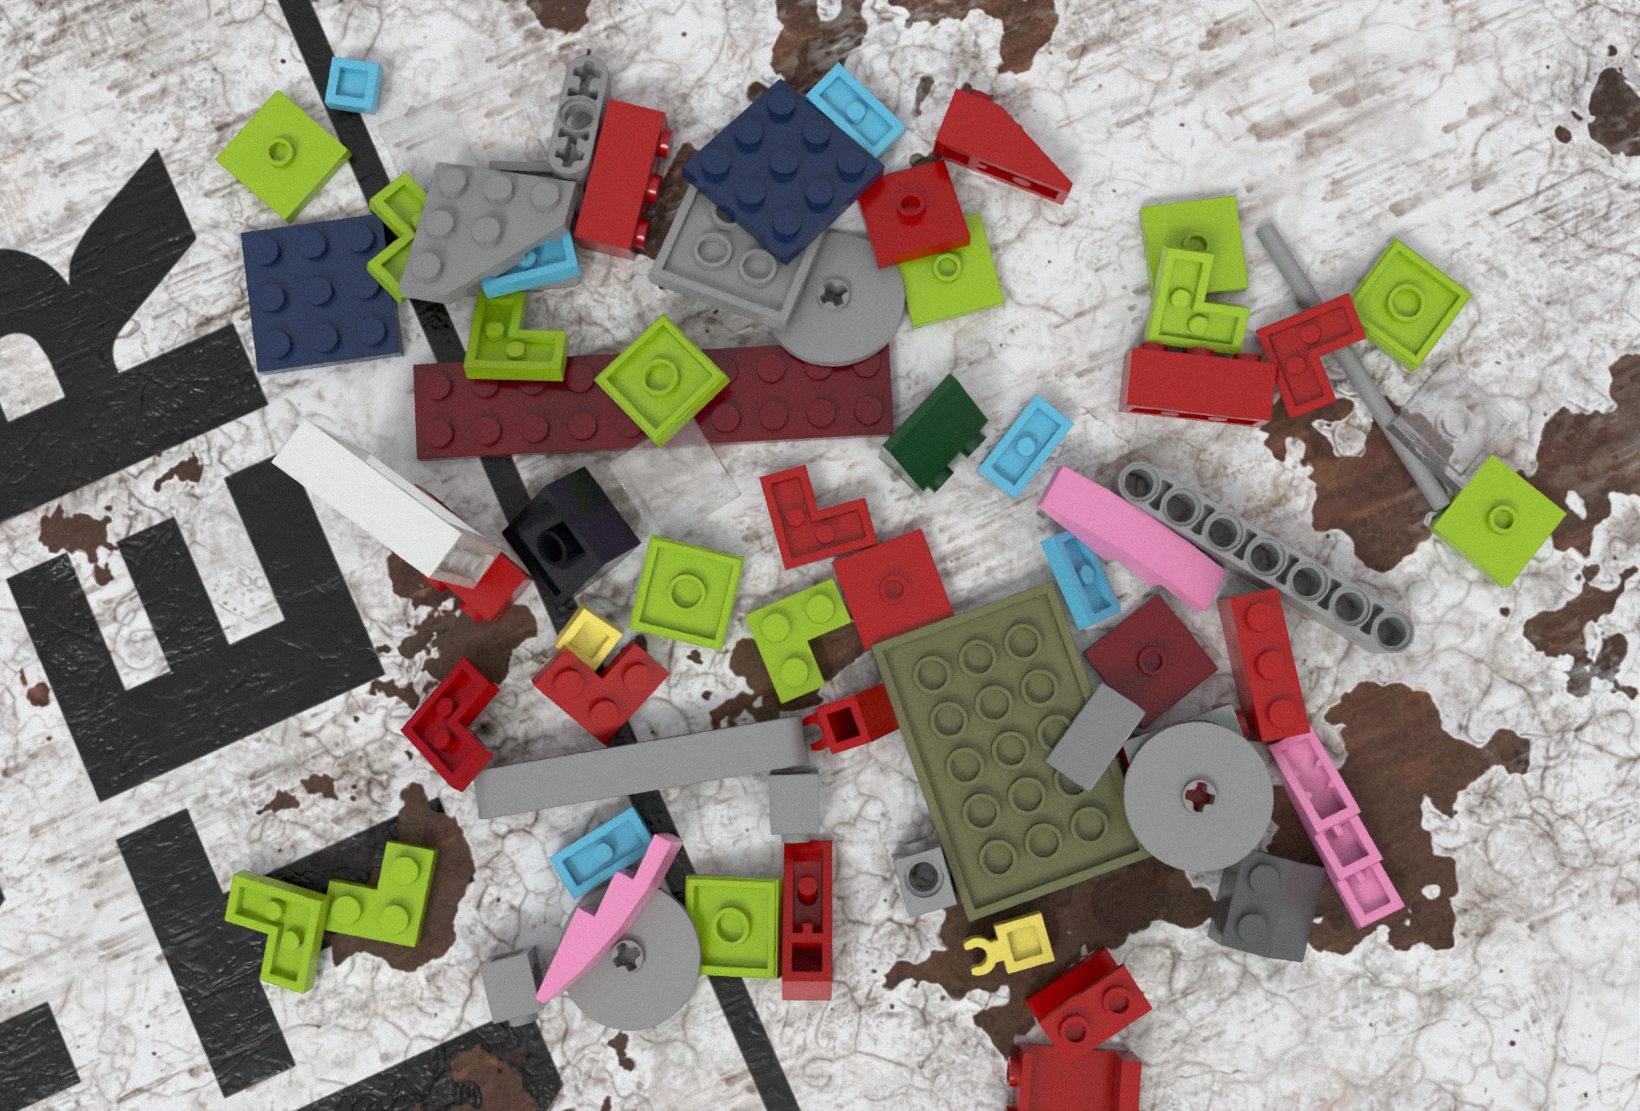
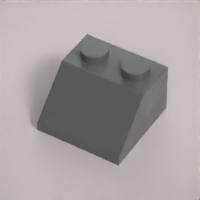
[1207,849,1326,962]

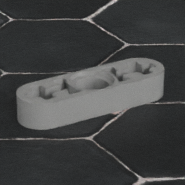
[548,55,611,186]

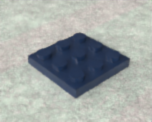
[682,78,885,266]
[241,214,404,375]

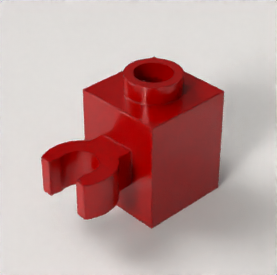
[802,683,900,754]

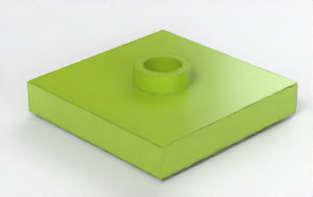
[215,89,353,224]
[1139,195,1249,299]
[896,212,1005,330]
[1350,238,1473,372]
[594,313,730,448]
[1428,453,1567,588]
[628,534,745,651]
[685,874,783,979]

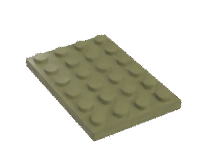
[871,581,1152,922]

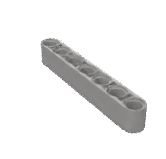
[1110,461,1415,654]
[473,715,809,820]

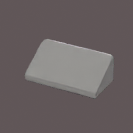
[1045,682,1146,792]

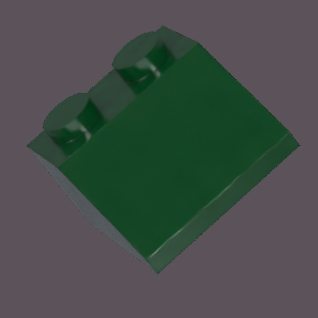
[878,373,988,496]

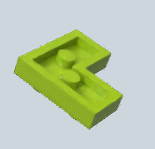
[367,171,427,305]
[1143,245,1250,355]
[463,291,569,381]
[745,578,851,704]
[324,840,439,947]
[225,869,331,994]

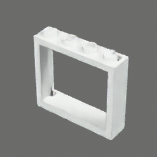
[272,418,502,589]

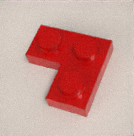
[1256,293,1367,419]
[759,465,878,571]
[531,639,670,745]
[400,657,500,792]

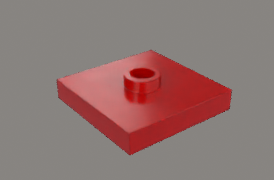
[856,159,970,269]
[832,529,955,652]

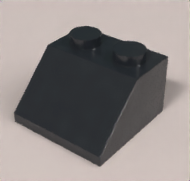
[502,466,641,609]

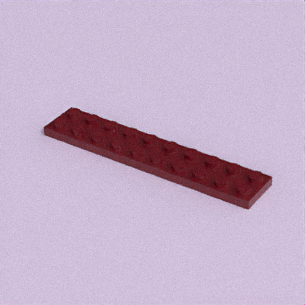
[413,343,894,461]

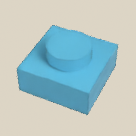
[325,56,384,115]

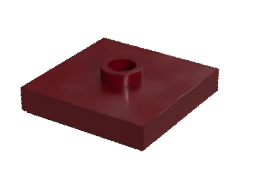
[1081,594,1218,729]

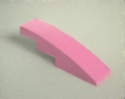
[1037,465,1226,612]
[1267,726,1405,930]
[535,832,684,1003]

